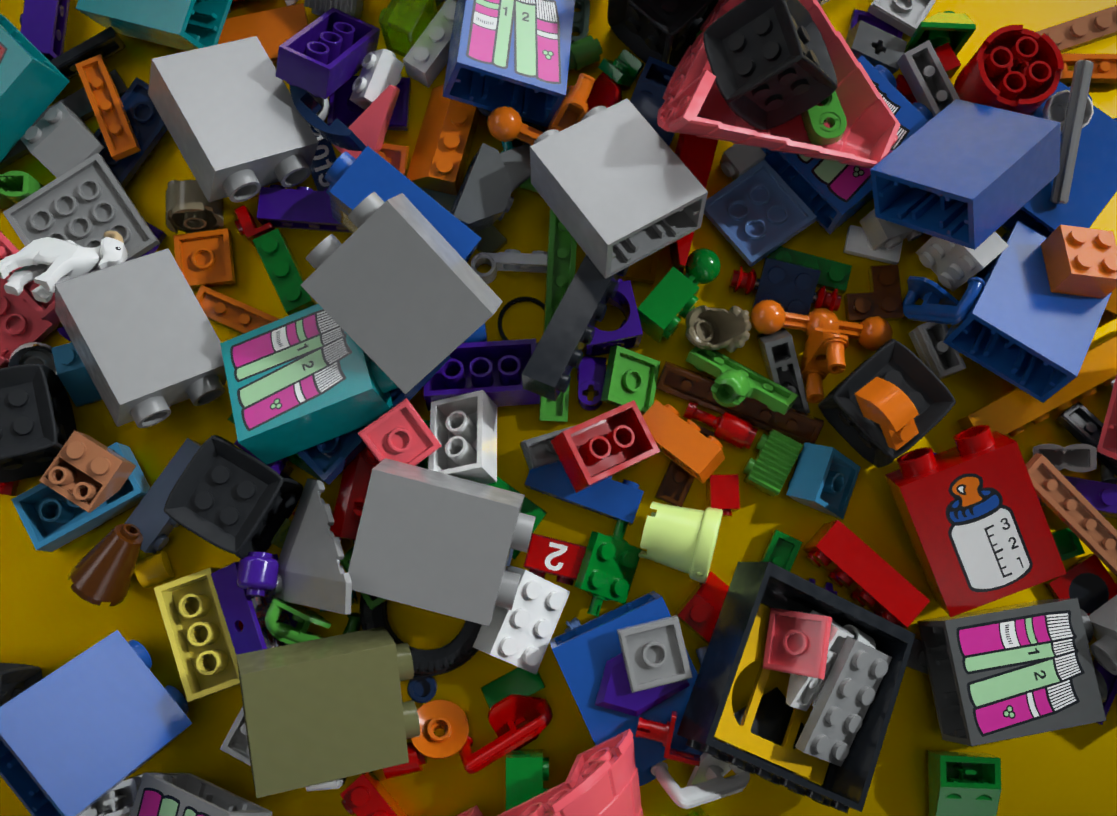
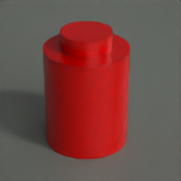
[383,742,427,779]

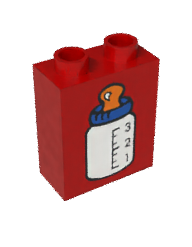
[885,425,1067,617]

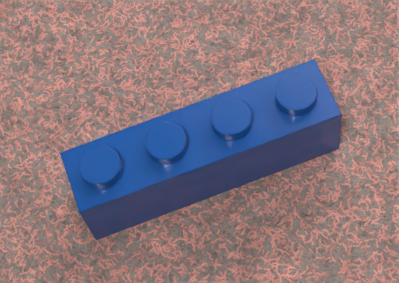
[524,461,644,526]

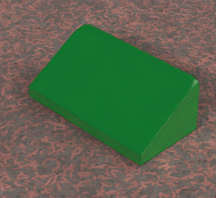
[481,667,546,708]

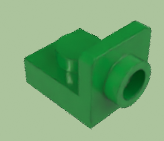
[598,49,644,87]

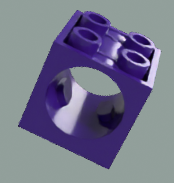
[583,278,643,357]

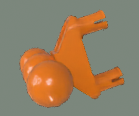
[487,73,595,145]
[750,299,893,403]

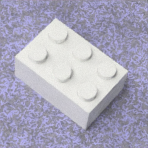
[915,232,1009,292]
[428,390,497,484]
[473,565,570,674]

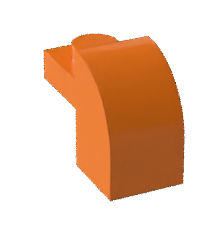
[854,377,919,451]

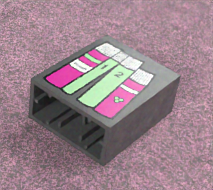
[917,598,1107,746]

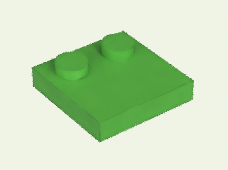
[601,345,660,415]

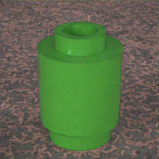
[569,35,603,71]

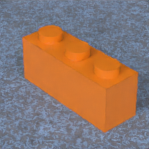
[643,400,725,484]

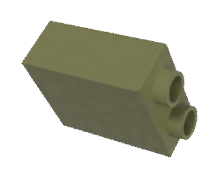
[236,626,420,798]

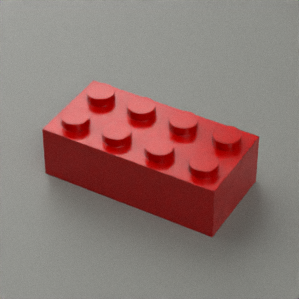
[802,520,930,628]

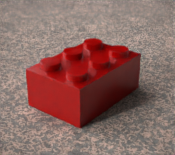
[551,400,660,493]

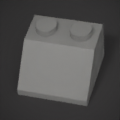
[20,102,104,178]

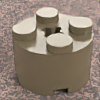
[165,180,224,234]

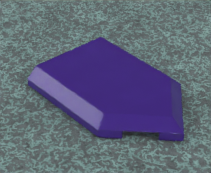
[595,653,690,717]

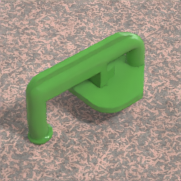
[265,598,361,644]

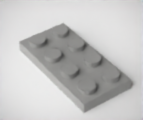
[795,636,892,767]

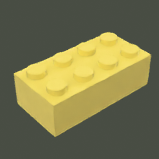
[154,567,240,702]

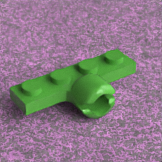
[686,346,798,415]

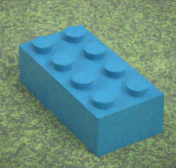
[11,442,151,552]

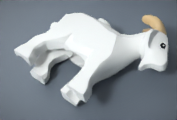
[0,231,128,303]

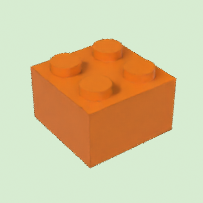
[1041,224,1117,299]

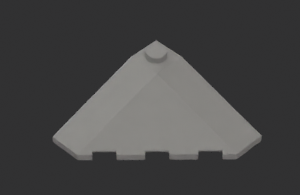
[272,478,352,615]

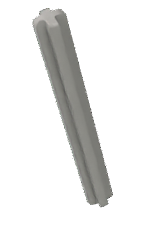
[1050,60,1094,204]

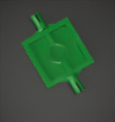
[574,519,642,617]

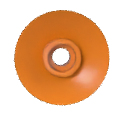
[411,700,469,759]

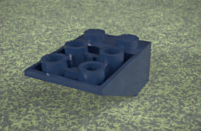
[630,56,676,147]

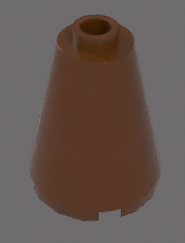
[68,524,143,606]

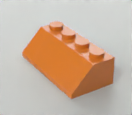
[406,84,481,196]

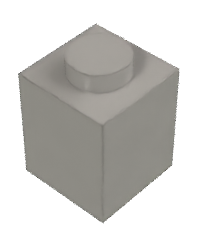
[720,144,766,180]

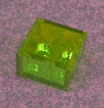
[379,0,437,57]

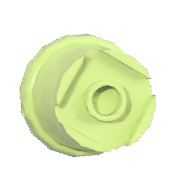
[639,501,723,584]

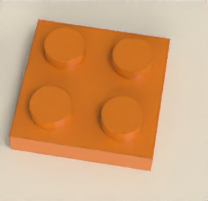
[173,228,236,289]

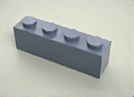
[124,438,202,554]

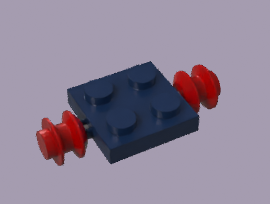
[730,257,842,315]

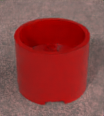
[954,25,1064,115]

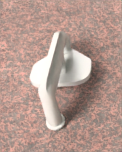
[651,743,750,809]

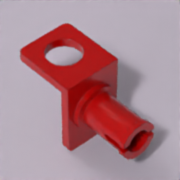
[635,711,700,766]

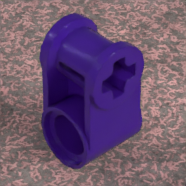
[577,356,607,411]

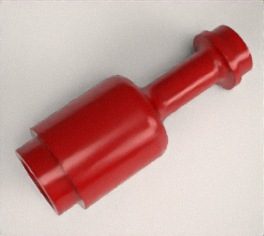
[683,402,758,449]

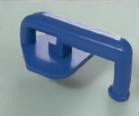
[902,276,985,325]

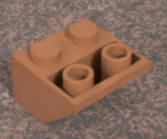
[39,430,136,513]

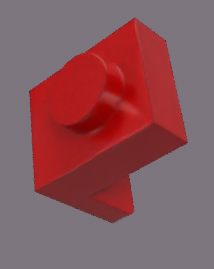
[234,205,275,247]

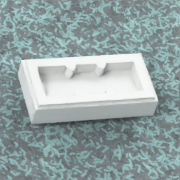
[843,225,903,265]

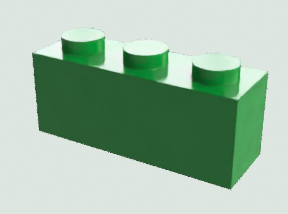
[253,228,316,315]

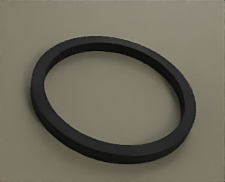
[498,296,545,345]

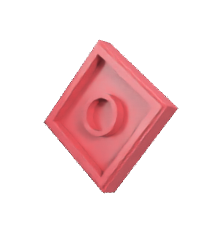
[358,397,442,466]
[762,608,832,680]

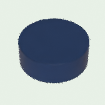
[407,676,437,703]

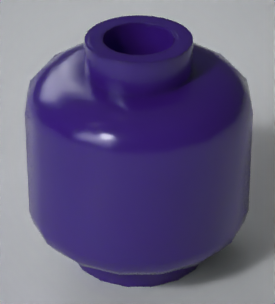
[236,552,279,597]

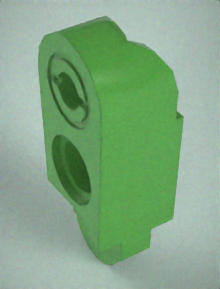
[801,91,847,146]

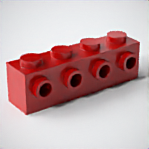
[340,772,408,816]

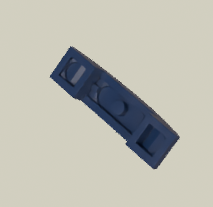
[289,85,366,151]

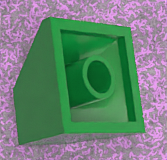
[904,11,976,56]

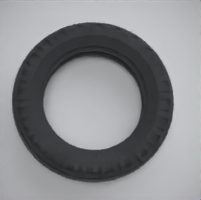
[359,595,482,676]

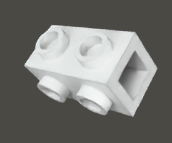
[349,49,404,110]

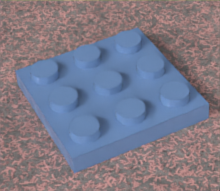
[704,159,817,267]

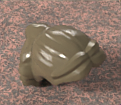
[685,305,752,353]

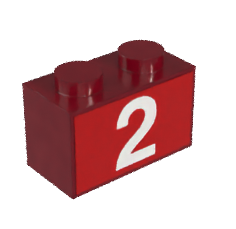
[523,533,587,586]

